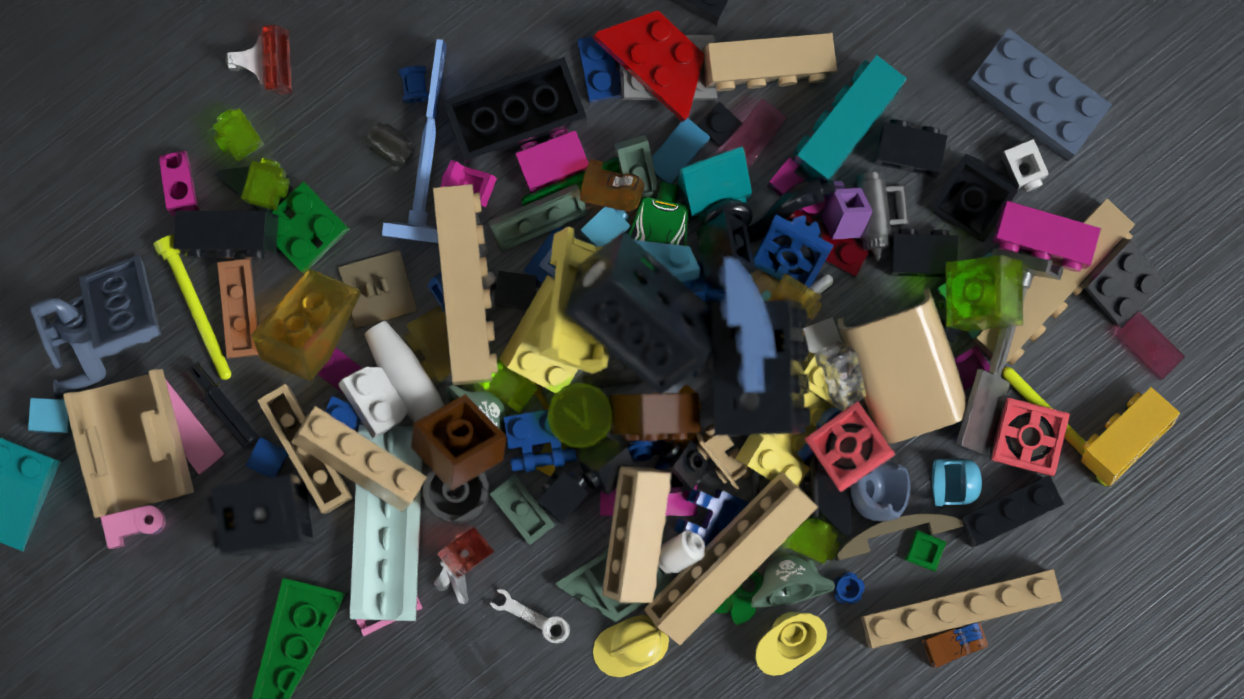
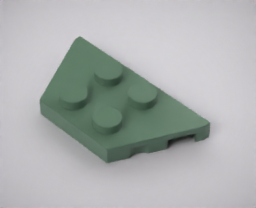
[556,527,670,622]

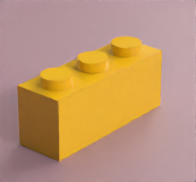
[1081,387,1180,487]

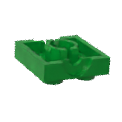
[272,181,350,273]

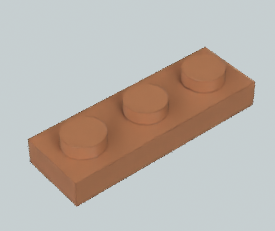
[217,259,261,359]

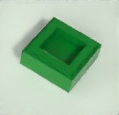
[904,530,947,572]

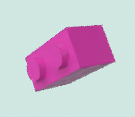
[515,129,590,193]

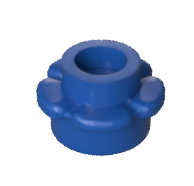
[833,572,865,604]

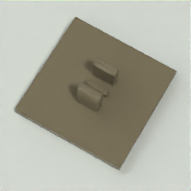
[338,250,418,329]

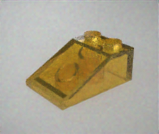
[251,269,361,382]

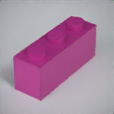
[992,201,1101,272]

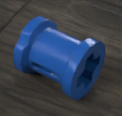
[398,65,429,104]

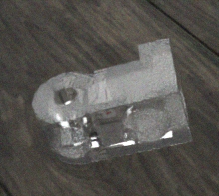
[814,341,866,410]

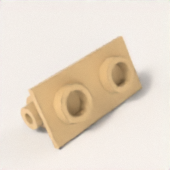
[696,423,752,490]

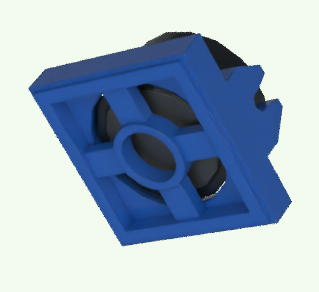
[753,215,833,294]

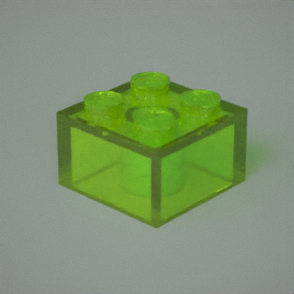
[946,255,1023,332]

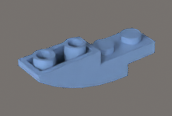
[720,258,776,392]

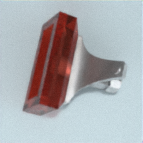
[225,25,292,95]
[433,527,494,604]

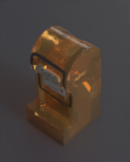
[580,159,645,211]

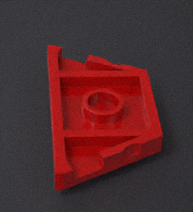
[592,10,705,122]

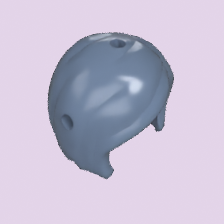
[850,461,911,521]

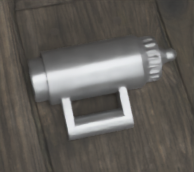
[854,172,910,261]

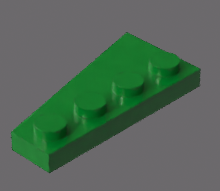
[252,578,347,699]

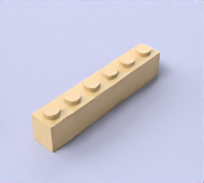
[433,184,498,385]
[972,199,1135,365]
[644,471,818,645]
[860,569,1062,648]

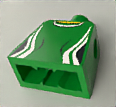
[629,182,688,246]

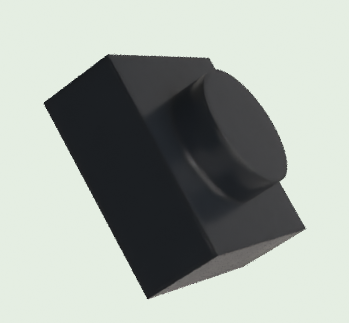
[697,102,743,148]

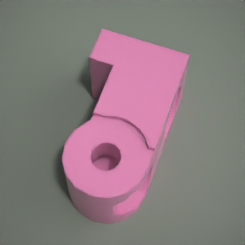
[101,506,166,549]

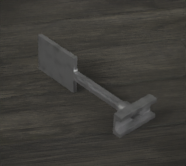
[956,248,1064,456]

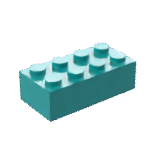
[792,55,907,183]

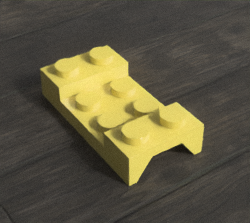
[538,226,609,374]
[735,351,859,487]

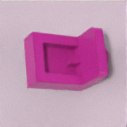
[440,160,497,208]

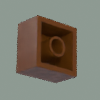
[609,393,700,441]
[411,394,506,491]

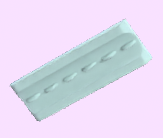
[350,425,423,621]

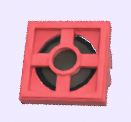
[990,397,1070,477]
[804,401,895,492]

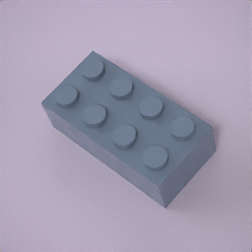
[966,29,1112,161]

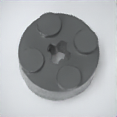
[423,468,490,523]

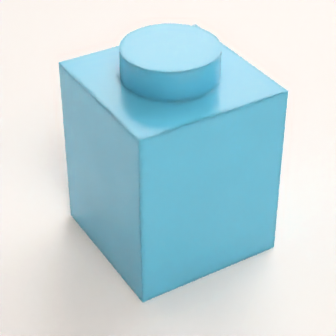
[581,203,631,247]
[28,398,73,434]

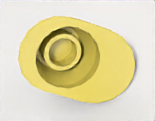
[755,612,827,676]
[593,615,669,677]

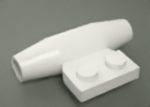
[339,321,444,439]

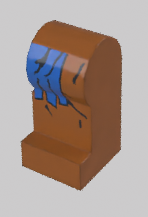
[922,622,989,668]

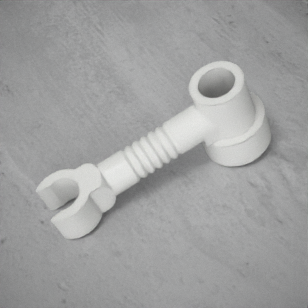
[490,589,570,644]

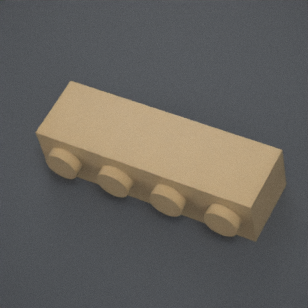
[701,33,837,92]
[257,384,354,514]
[291,406,427,512]
[602,466,671,603]

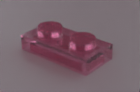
[723,99,787,170]
[1115,312,1185,380]

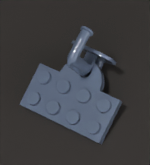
[30,255,160,398]

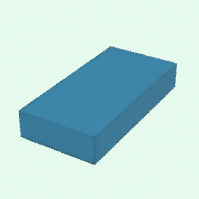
[652,118,710,184]

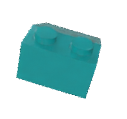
[677,147,752,221]
[0,437,61,551]

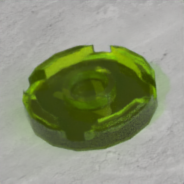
[547,383,613,448]

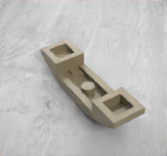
[834,514,964,561]

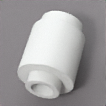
[658,530,705,573]

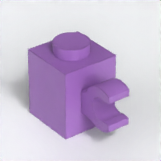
[821,181,873,240]

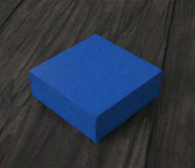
[245,437,288,478]

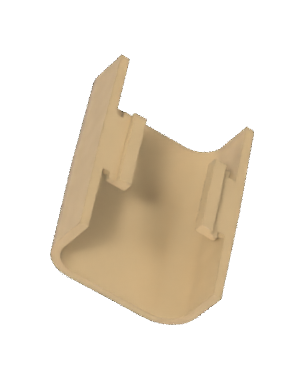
[838,289,968,444]
[63,369,194,518]

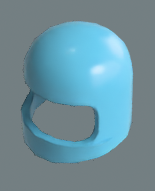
[932,458,982,506]

